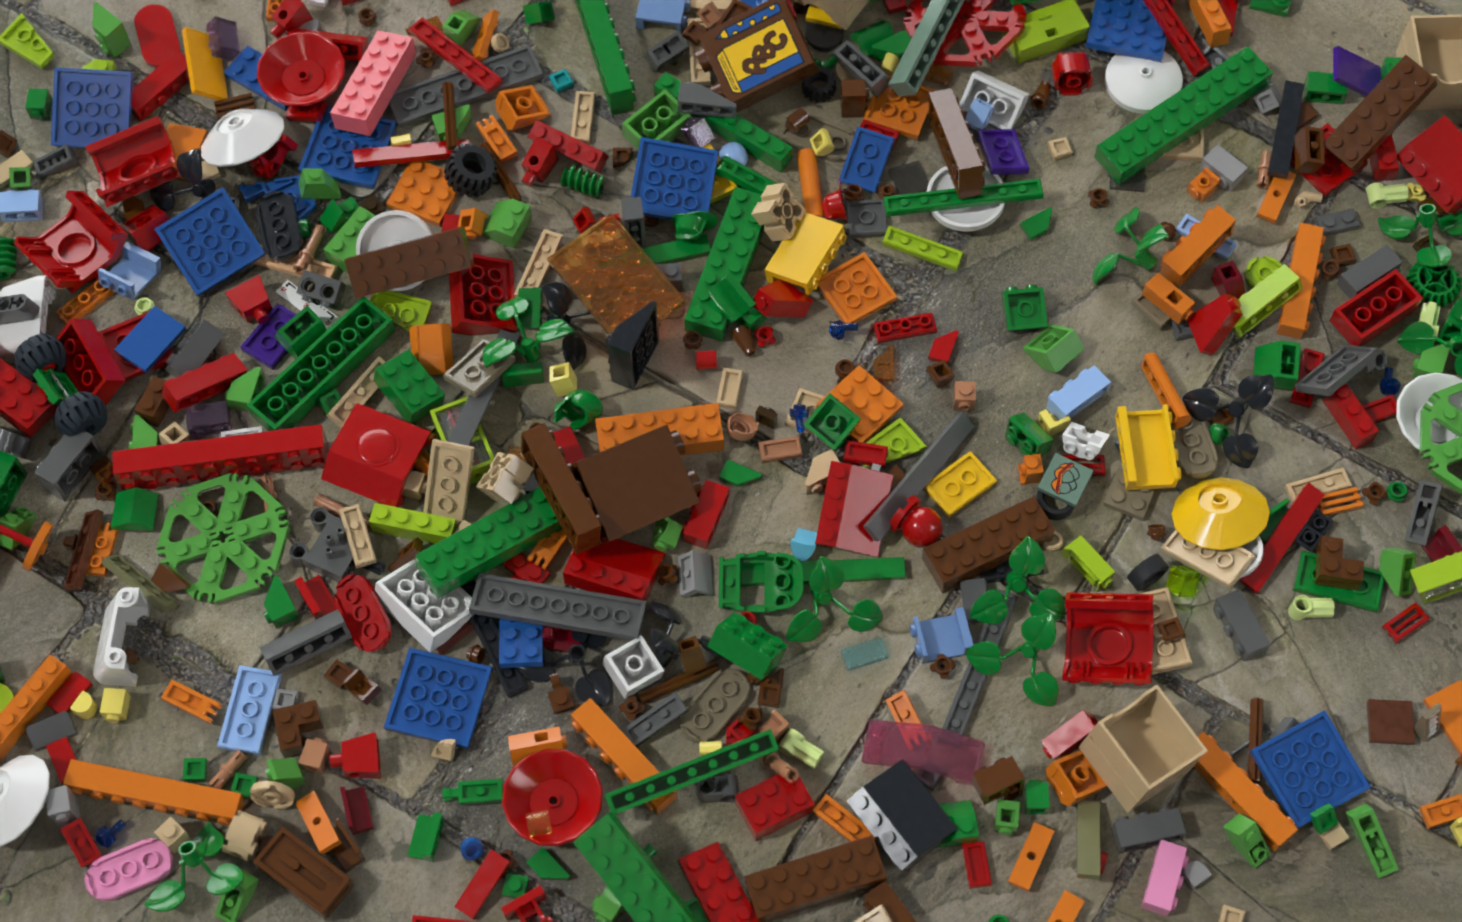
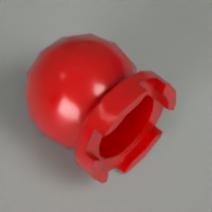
[889,495,943,548]

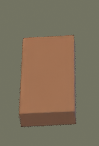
[758,436,803,464]

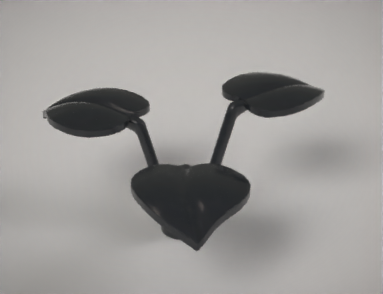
[149,148,216,211]
[541,282,614,371]
[1183,374,1274,468]
[650,601,730,668]
[516,630,611,706]

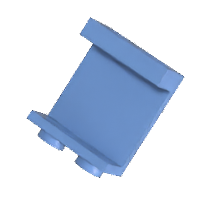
[636,0,691,33]
[98,242,161,300]
[910,607,973,664]

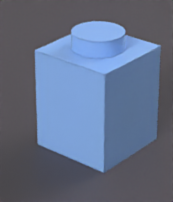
[965,98,995,130]

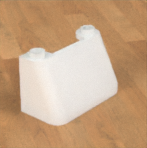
[0,275,56,364]
[93,587,151,687]

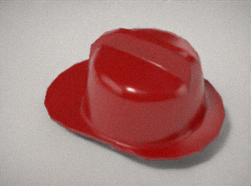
[822,178,848,223]

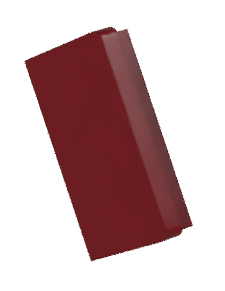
[1421,525,1462,562]
[340,786,374,835]

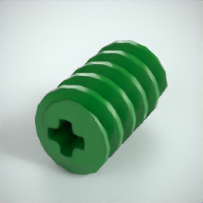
[561,164,605,198]
[0,236,17,281]

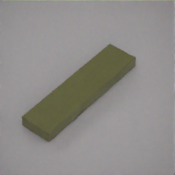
[101,554,178,613]
[1077,800,1100,880]

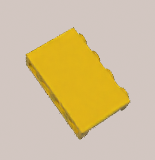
[764,212,846,295]
[1115,405,1181,490]

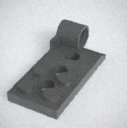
[1295,344,1388,397]

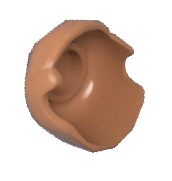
[726,413,759,441]

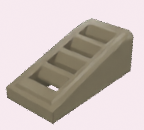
[1414,703,1442,742]

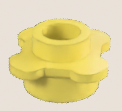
[1407,183,1426,202]

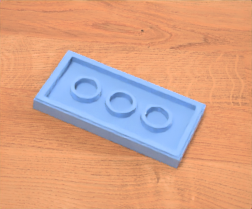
[217,665,282,756]

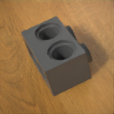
[645,30,689,72]
[296,270,346,309]

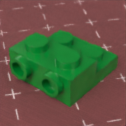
[1001,285,1048,332]

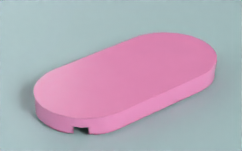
[85,838,174,901]

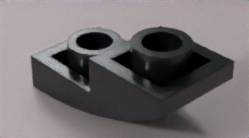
[1294,510,1334,553]

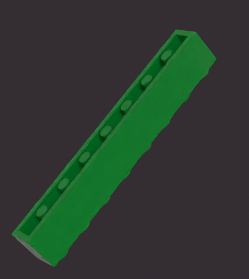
[654,72,792,173]
[604,729,779,815]

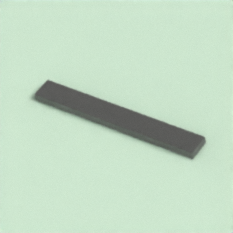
[448,329,519,446]
[863,412,975,542]
[938,589,1018,749]

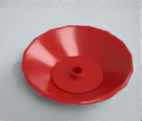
[257,33,345,106]
[502,749,603,846]

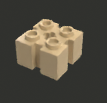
[751,183,806,241]
[476,452,534,504]

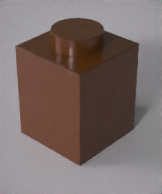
[677,636,707,674]

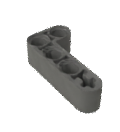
[0,294,40,324]

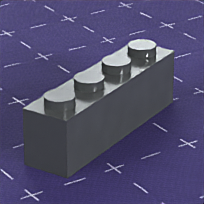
[260,609,352,676]

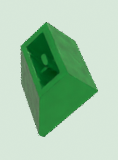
[275,305,327,359]
[1253,341,1301,390]
[1005,412,1054,457]

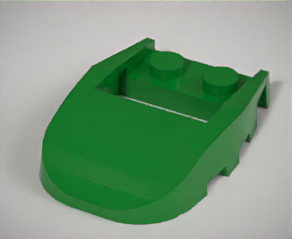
[719,551,804,613]

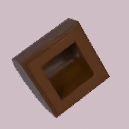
[785,107,810,134]
[926,360,955,388]

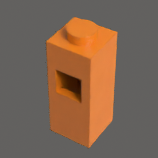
[1142,273,1195,325]
[508,726,568,767]

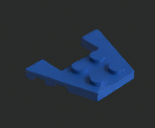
[238,175,317,220]

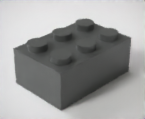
[34,430,103,501]

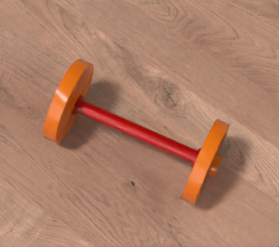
[0,521,54,572]

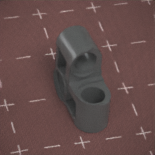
[696,774,739,803]

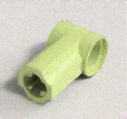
[1366,183,1408,209]
[1419,302,1440,342]
[1288,595,1335,621]
[778,728,824,769]

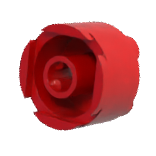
[1051,52,1093,96]

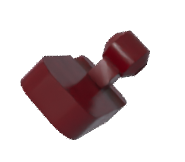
[542,626,581,653]

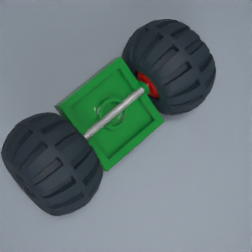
[14,334,107,437]

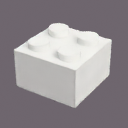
[602,635,664,699]

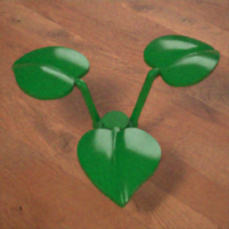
[1378,204,1462,268]
[1092,207,1169,285]
[482,297,574,368]
[1397,297,1462,377]
[970,536,1066,624]
[786,556,883,642]
[966,612,1059,706]
[144,822,244,912]

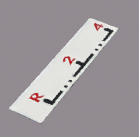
[276,280,340,330]

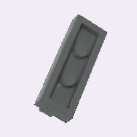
[622,692,689,747]

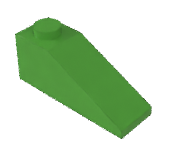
[1345,803,1399,878]

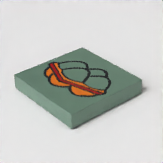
[1037,453,1094,508]

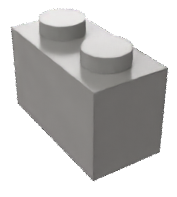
[1199,144,1248,192]
[46,785,81,828]

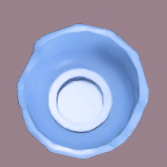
[718,142,748,170]

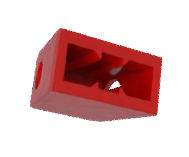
[270,0,314,39]
[521,136,559,187]
[225,275,272,324]
[329,732,381,779]

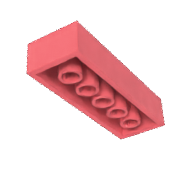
[330,30,417,136]

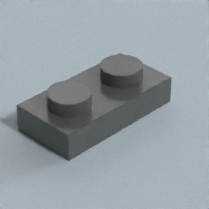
[1314,209,1360,236]

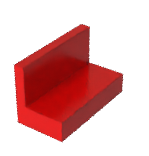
[294,575,337,620]

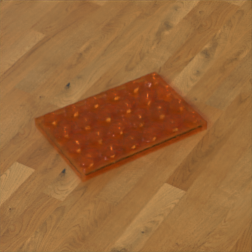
[547,213,685,335]

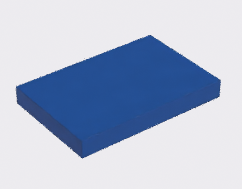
[838,126,895,194]
[114,306,187,374]

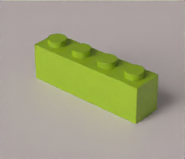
[1231,264,1303,338]
[369,503,458,544]

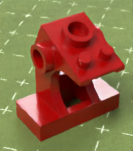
[247,135,298,178]
[501,885,553,922]

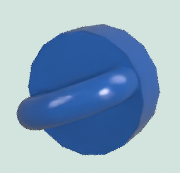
[460,837,483,861]

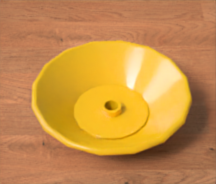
[1171,477,1270,551]

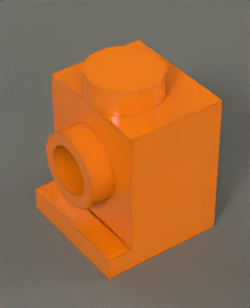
[1187,167,1220,203]
[458,207,488,240]
[1017,454,1044,485]

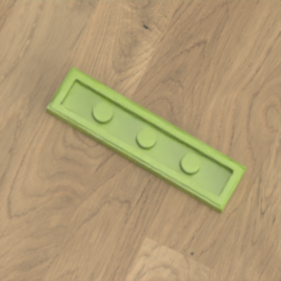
[882,225,963,271]

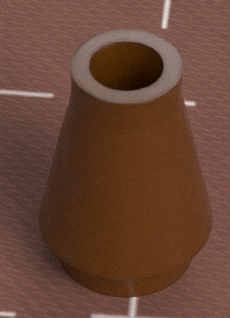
[1030,81,1051,109]
[732,325,756,357]

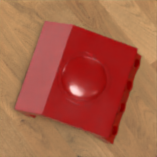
[85,116,180,207]
[14,190,128,294]
[321,403,436,507]
[1062,592,1154,685]

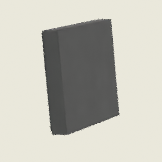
[845,199,888,239]

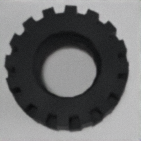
[802,66,836,103]

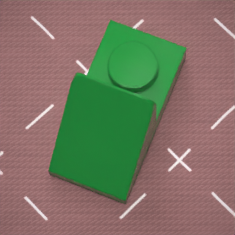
[319,196,359,234]

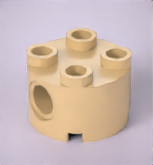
[222,810,268,861]

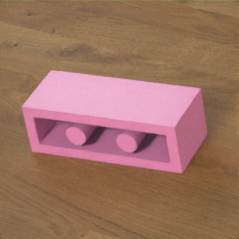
[1141,840,1189,916]

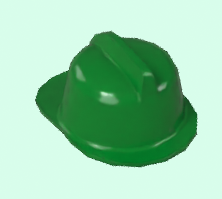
[671,211,718,241]

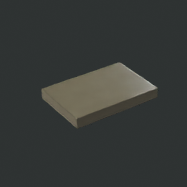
[443,339,515,398]

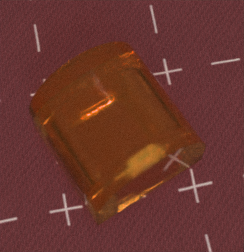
[526,809,552,837]

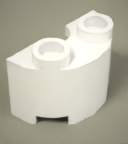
[1062,422,1110,460]

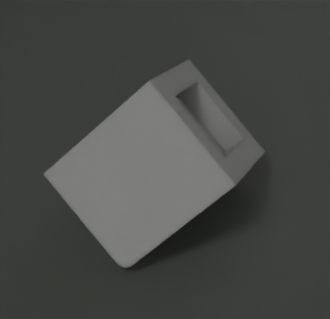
[1253,83,1282,114]

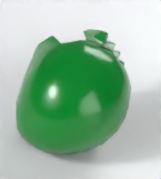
[554,389,603,430]

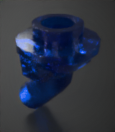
[829,320,858,340]
[1379,367,1401,396]
[789,404,810,433]
[95,819,126,848]

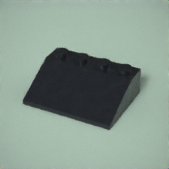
[606,301,659,390]
[847,759,958,871]

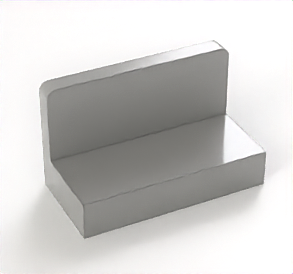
[678,550,713,598]

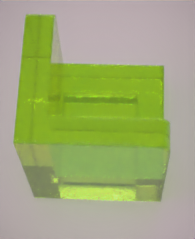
[1165,565,1201,597]

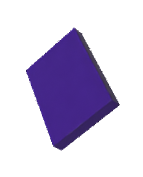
[1333,46,1381,96]
[976,129,1030,175]
[240,303,296,370]

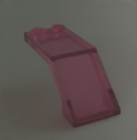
[861,720,985,785]

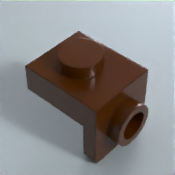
[343,668,382,706]

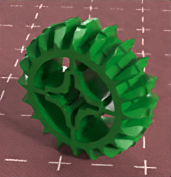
[1406,261,1462,308]

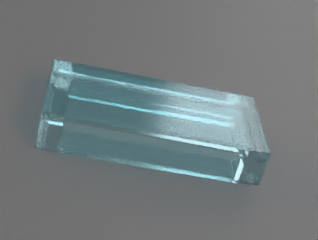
[841,637,888,671]

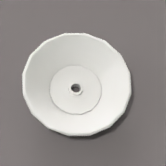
[201,109,284,167]
[1396,372,1462,453]
[0,755,50,847]

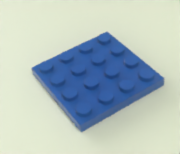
[1086,0,1167,62]
[51,67,133,148]
[298,106,397,190]
[631,137,718,220]
[155,187,266,297]
[384,648,493,749]
[1249,710,1371,828]

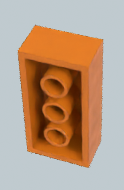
[1160,205,1236,289]

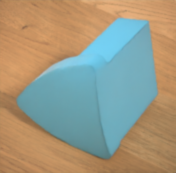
[791,528,817,562]

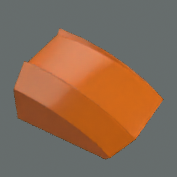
[495,85,551,130]
[409,323,454,375]
[1046,750,1108,806]

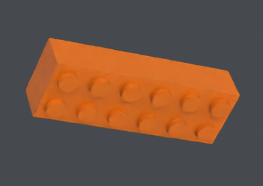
[595,403,724,456]

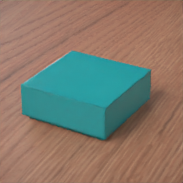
[549,69,574,94]

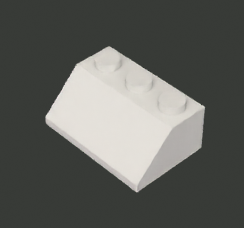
[959,70,1030,129]

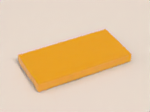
[182,27,228,101]

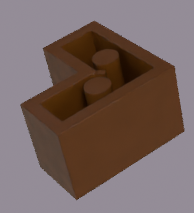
[1314,536,1364,591]
[273,700,324,758]
[972,756,1025,805]

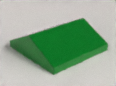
[111,488,159,531]

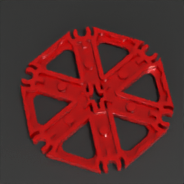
[903,0,1026,67]

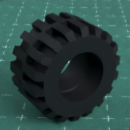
[444,143,498,198]

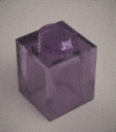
[681,117,715,148]

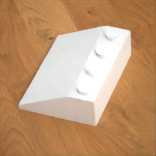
[375,558,474,652]

